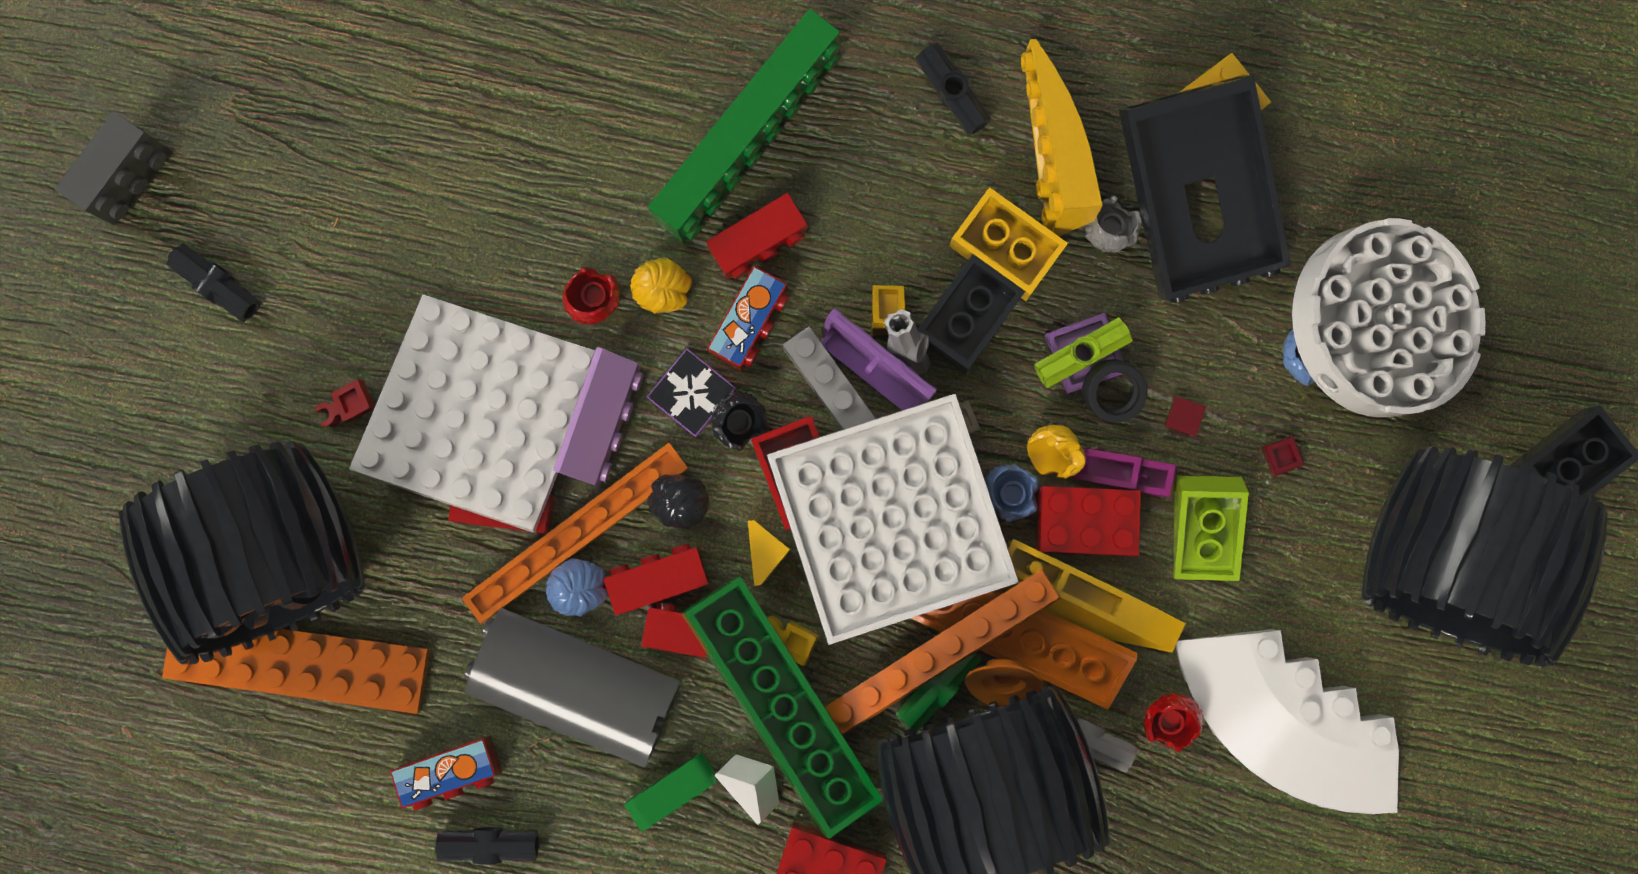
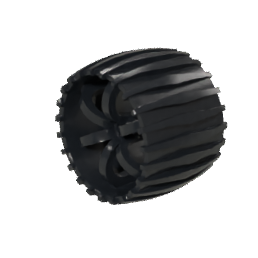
[119,441,365,665]
[1362,447,1608,667]
[877,686,1110,874]

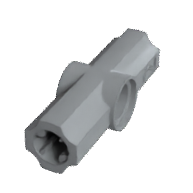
[884,309,931,375]
[1078,718,1137,773]

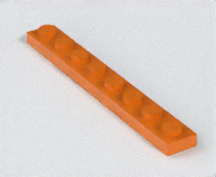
[462,443,689,624]
[824,569,1061,736]

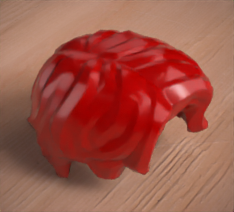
[562,267,620,324]
[1143,693,1204,752]

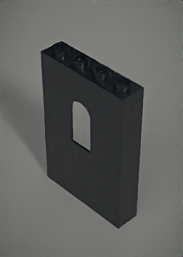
[1118,75,1291,303]

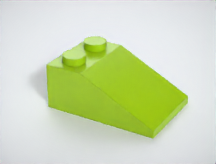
[1173,475,1249,581]

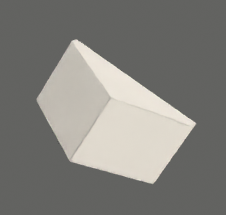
[714,754,779,825]

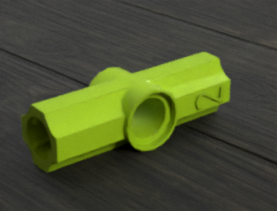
[1034,317,1133,389]

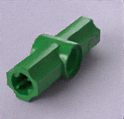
[895,654,981,732]

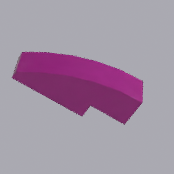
[1072,448,1179,500]

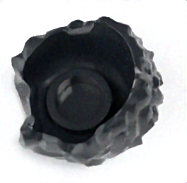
[712,391,767,451]
[647,474,709,529]

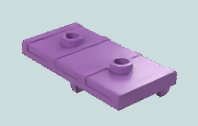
[821,308,937,411]

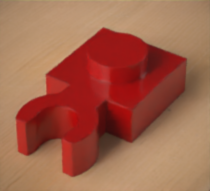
[314,379,375,427]

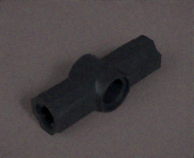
[915,42,991,137]
[166,243,261,322]
[435,827,539,865]

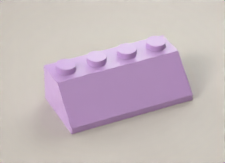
[553,347,644,487]

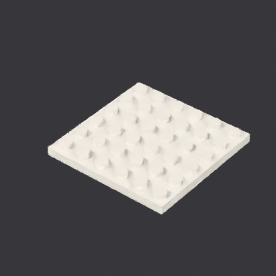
[349,295,595,533]
[767,394,1019,645]

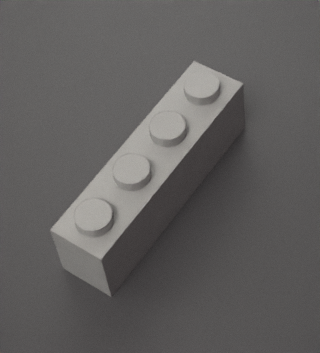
[783,326,876,430]

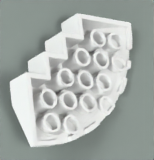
[1176,629,1399,814]

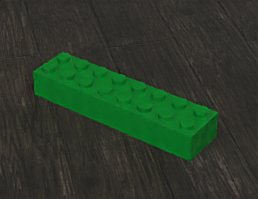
[647,8,841,245]
[681,576,883,839]

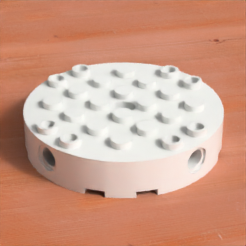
[1292,218,1486,417]

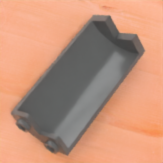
[464,608,680,768]

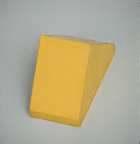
[871,285,905,335]
[748,520,790,586]

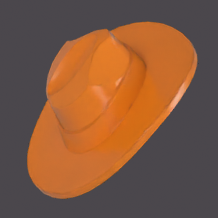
[965,659,1043,707]

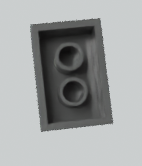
[55,111,170,225]

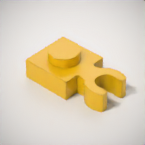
[767,616,820,666]

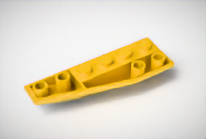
[1021,39,1103,237]
[1000,539,1186,653]

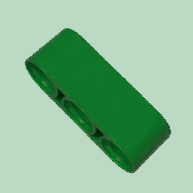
[623,751,719,832]

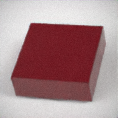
[1164,396,1206,437]
[1261,436,1305,477]

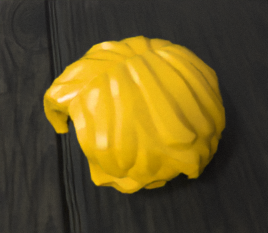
[630,258,692,314]
[1027,425,1086,479]

